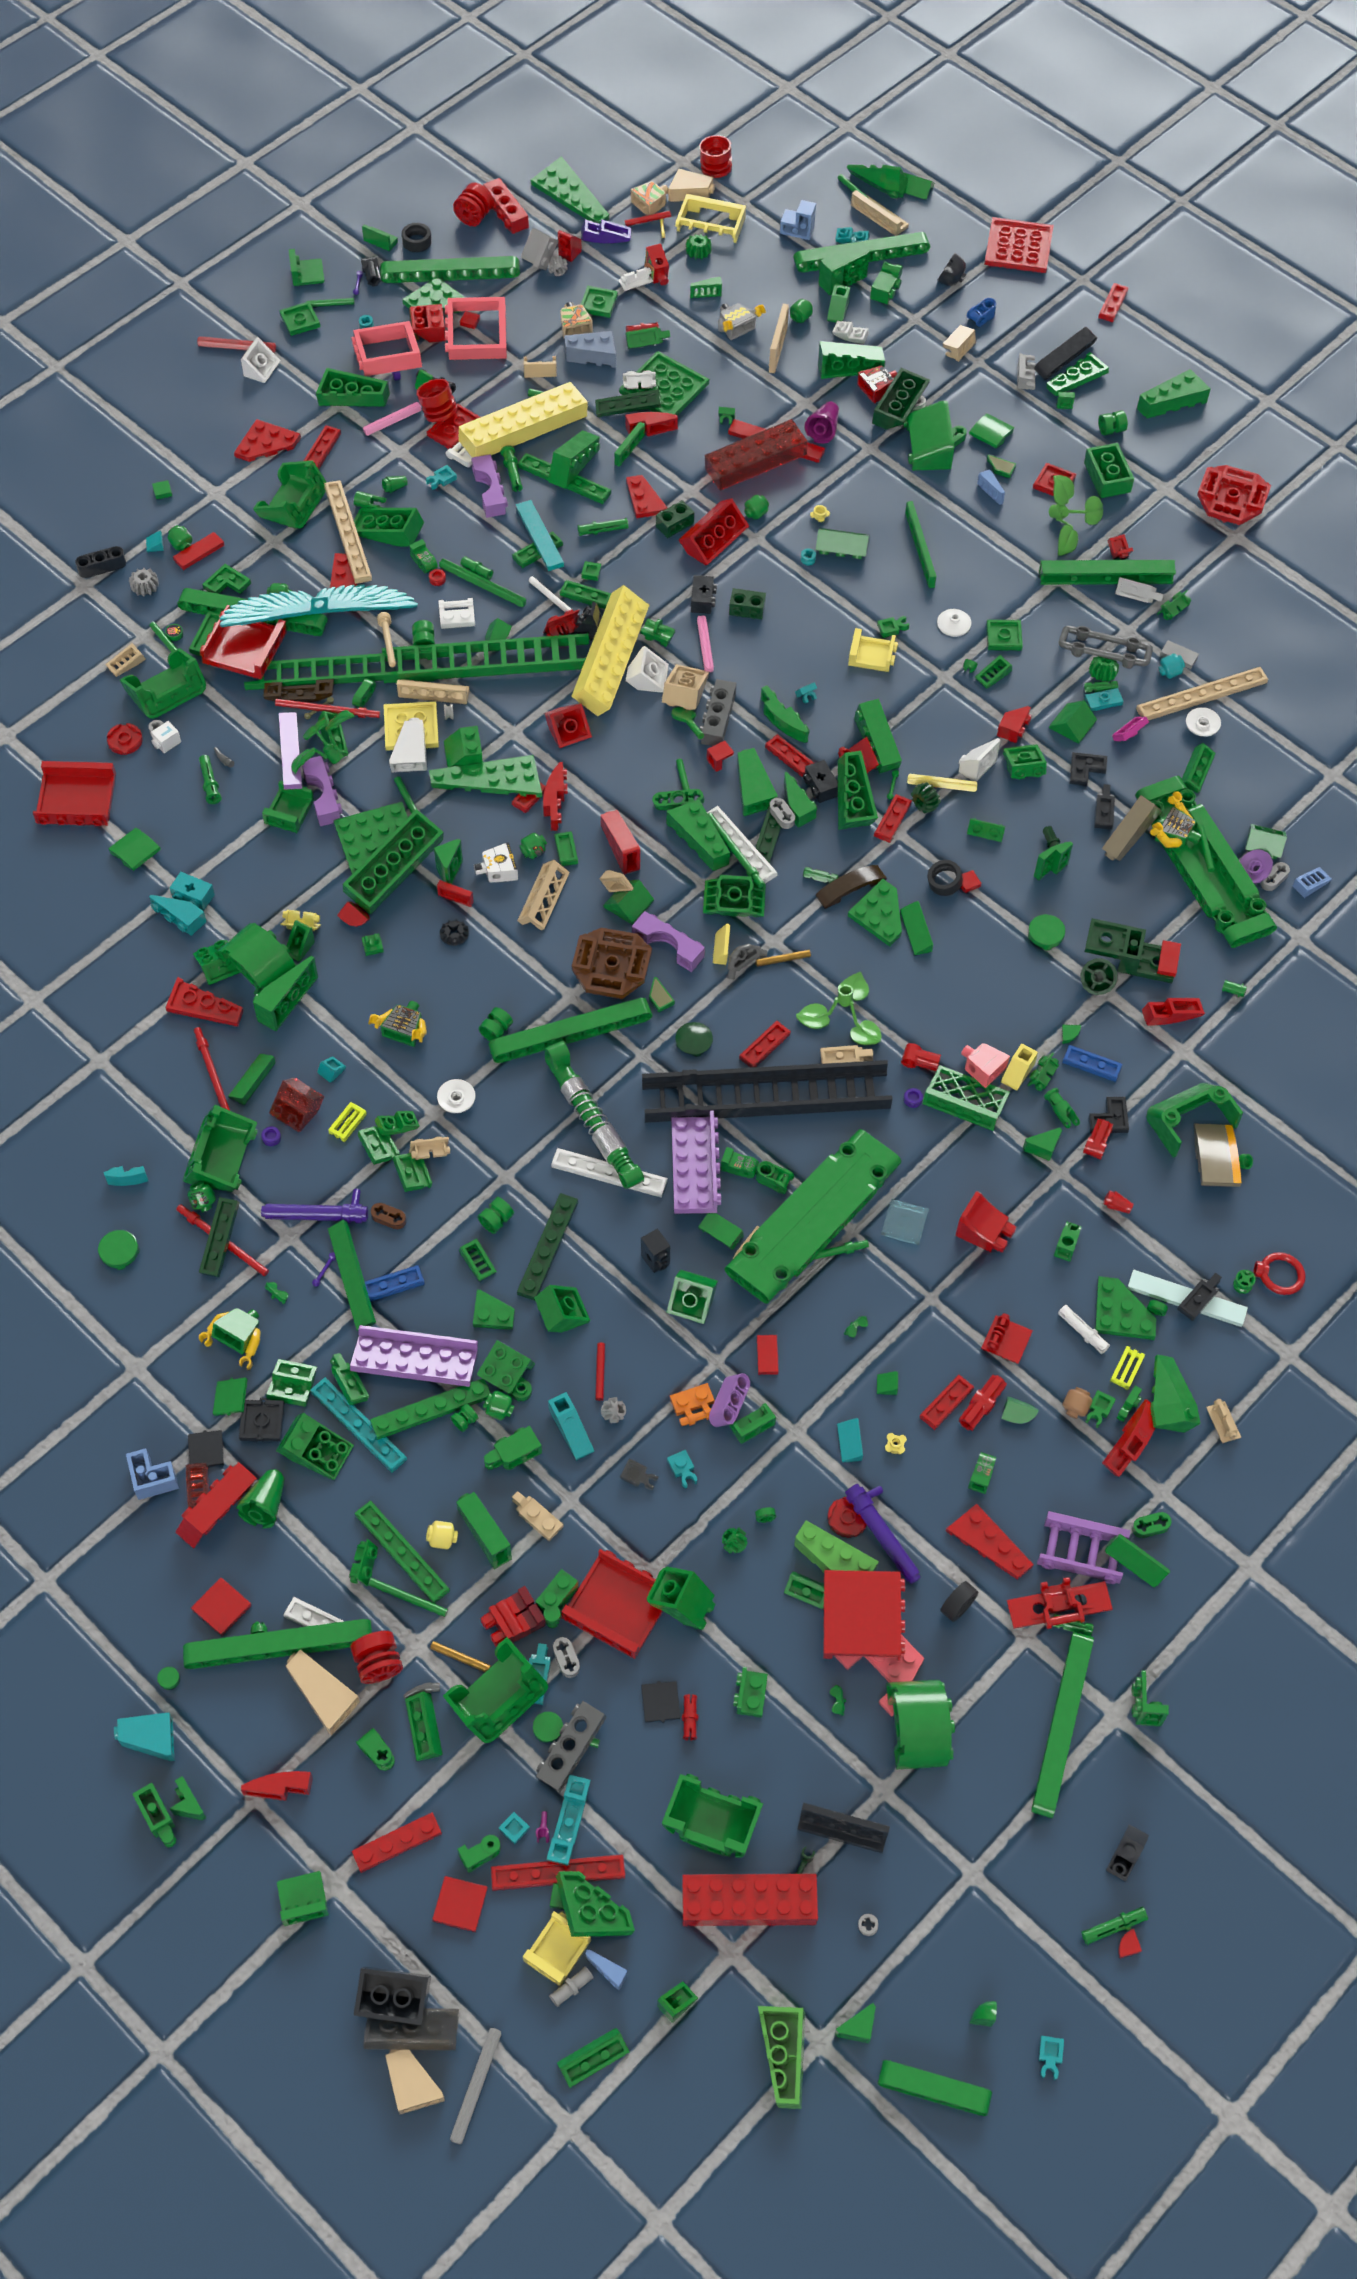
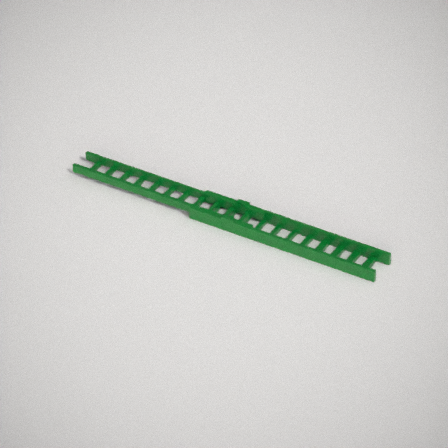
[244,634,589,690]

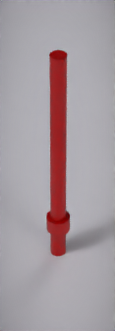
[275,699,380,718]
[194,1027,230,1110]
[176,1204,269,1276]

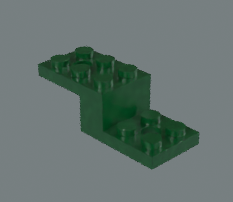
[1084,918,1174,983]

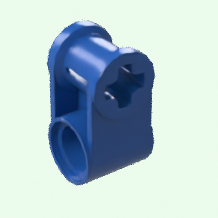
[966,298,996,327]

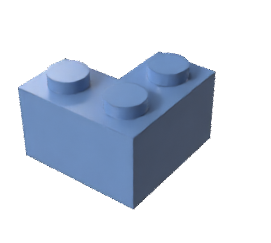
[780,200,816,240]
[126,1448,179,1500]

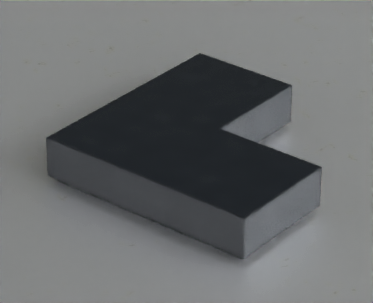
[1069,752,1108,786]
[1089,1097,1129,1133]

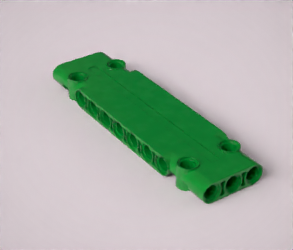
[1135,776,1277,948]
[724,1129,901,1304]

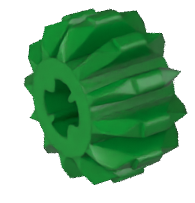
[686,233,712,260]
[1089,656,1119,682]

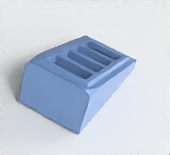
[977,470,1005,505]
[1292,867,1332,898]
[585,1949,627,1990]

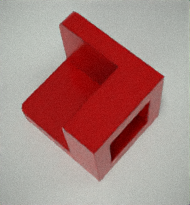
[707,740,734,772]

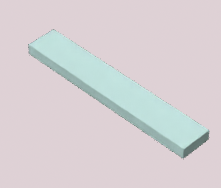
[1127,1270,1248,1327]

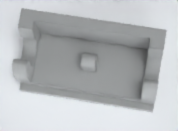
[1017,353,1036,390]

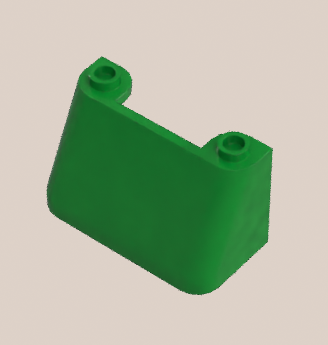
[903,401,954,471]
[253,460,327,529]
[120,648,206,719]
[183,1105,258,1192]
[443,1637,548,1743]

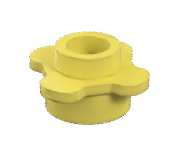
[810,505,830,522]
[885,1433,907,1454]

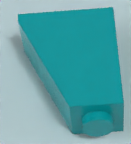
[114,1712,175,1761]

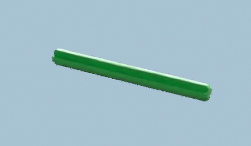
[439,558,526,607]

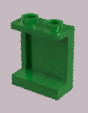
[262,781,314,833]

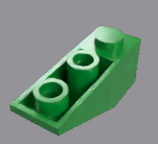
[784,772,817,828]

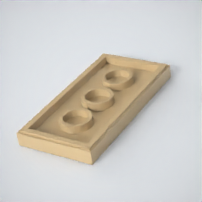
[769,303,789,373]

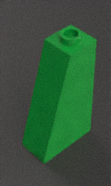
[737,748,778,816]
[456,1492,512,1570]

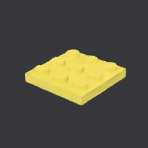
[384,701,439,751]

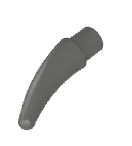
[214,747,234,767]
[403,1682,440,1698]

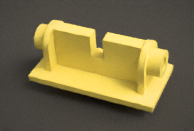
[281,909,321,931]

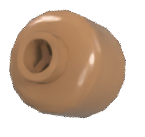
[1062,1387,1092,1419]

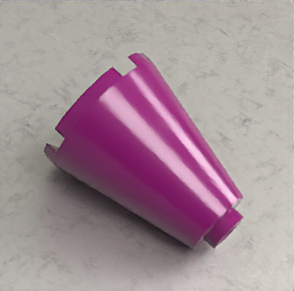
[804,402,839,444]

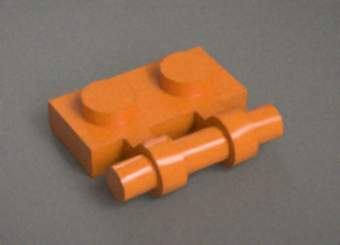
[670,1383,715,1427]

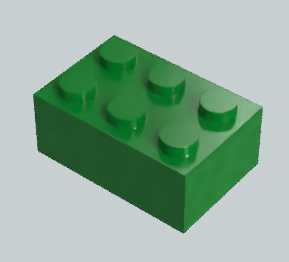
[1084,443,1134,498]

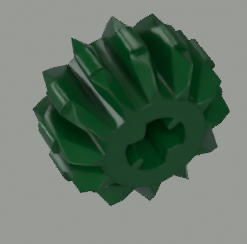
[911,782,941,814]

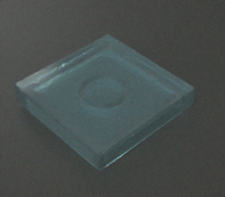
[881,1199,929,1245]

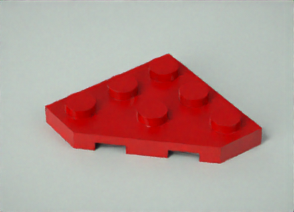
[234,419,301,462]

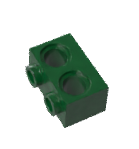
[656,500,694,539]
[729,588,766,620]

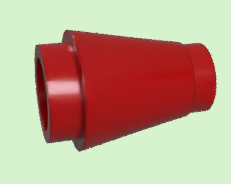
[1103,1190,1134,1214]

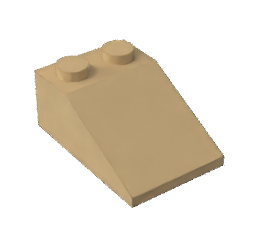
[662,664,709,710]

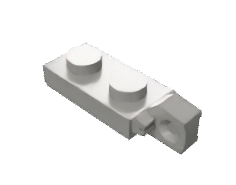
[1115,577,1164,603]

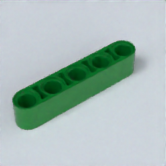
[877,2060,992,2116]

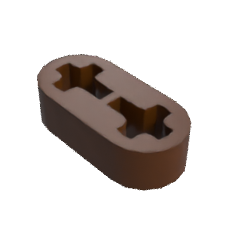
[371,1203,406,1230]

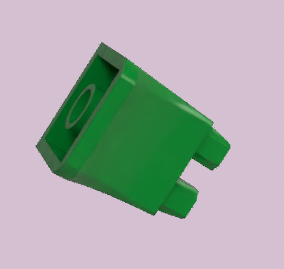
[647,1567,716,1630]

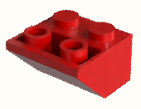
[410,304,446,343]

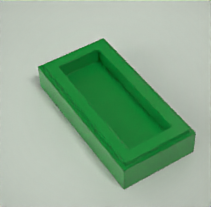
[554,831,578,866]

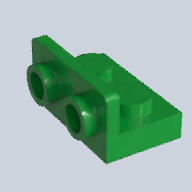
[733,1667,768,1718]

